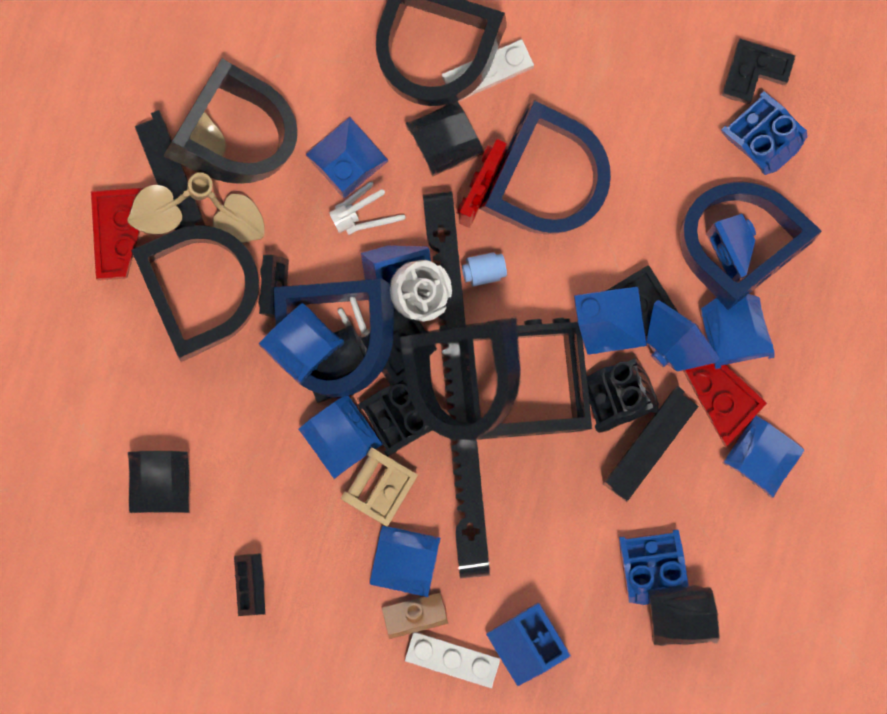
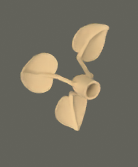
[128,112,265,243]

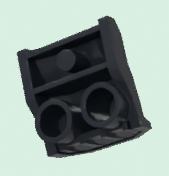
[405,101,485,177]
[312,325,364,404]
[587,358,659,433]
[358,377,432,456]
[127,451,191,513]
[648,585,720,646]

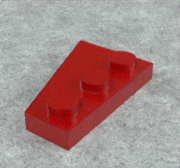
[457,139,507,228]
[91,188,144,281]
[683,363,767,447]

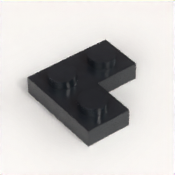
[722,39,796,105]

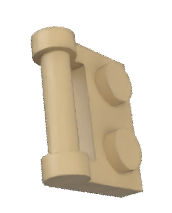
[340,447,418,527]

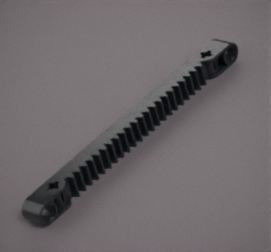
[423,191,490,579]

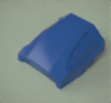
[721,91,808,175]
[701,294,775,369]
[259,303,344,385]
[299,396,383,479]
[722,415,804,498]
[369,525,441,597]
[619,529,689,605]

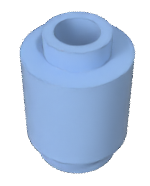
[462,252,507,287]

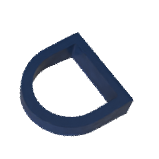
[479,100,611,234]
[680,182,822,310]
[274,279,394,397]

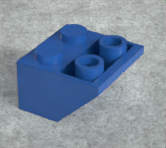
[486,602,571,687]

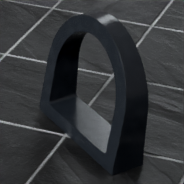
[376,0,507,106]
[164,58,298,184]
[131,225,259,362]
[399,317,521,440]

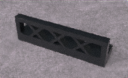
[135,110,205,231]
[603,386,699,502]

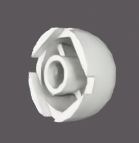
[390,260,452,321]

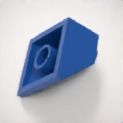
[305,117,388,199]
[706,214,756,283]
[361,245,431,284]
[574,287,647,355]
[646,300,720,372]

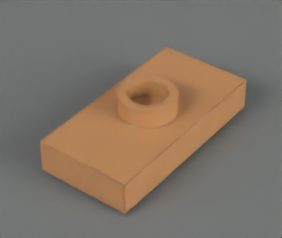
[382,593,448,639]

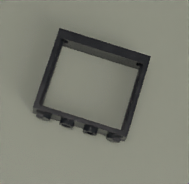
[459,318,592,441]

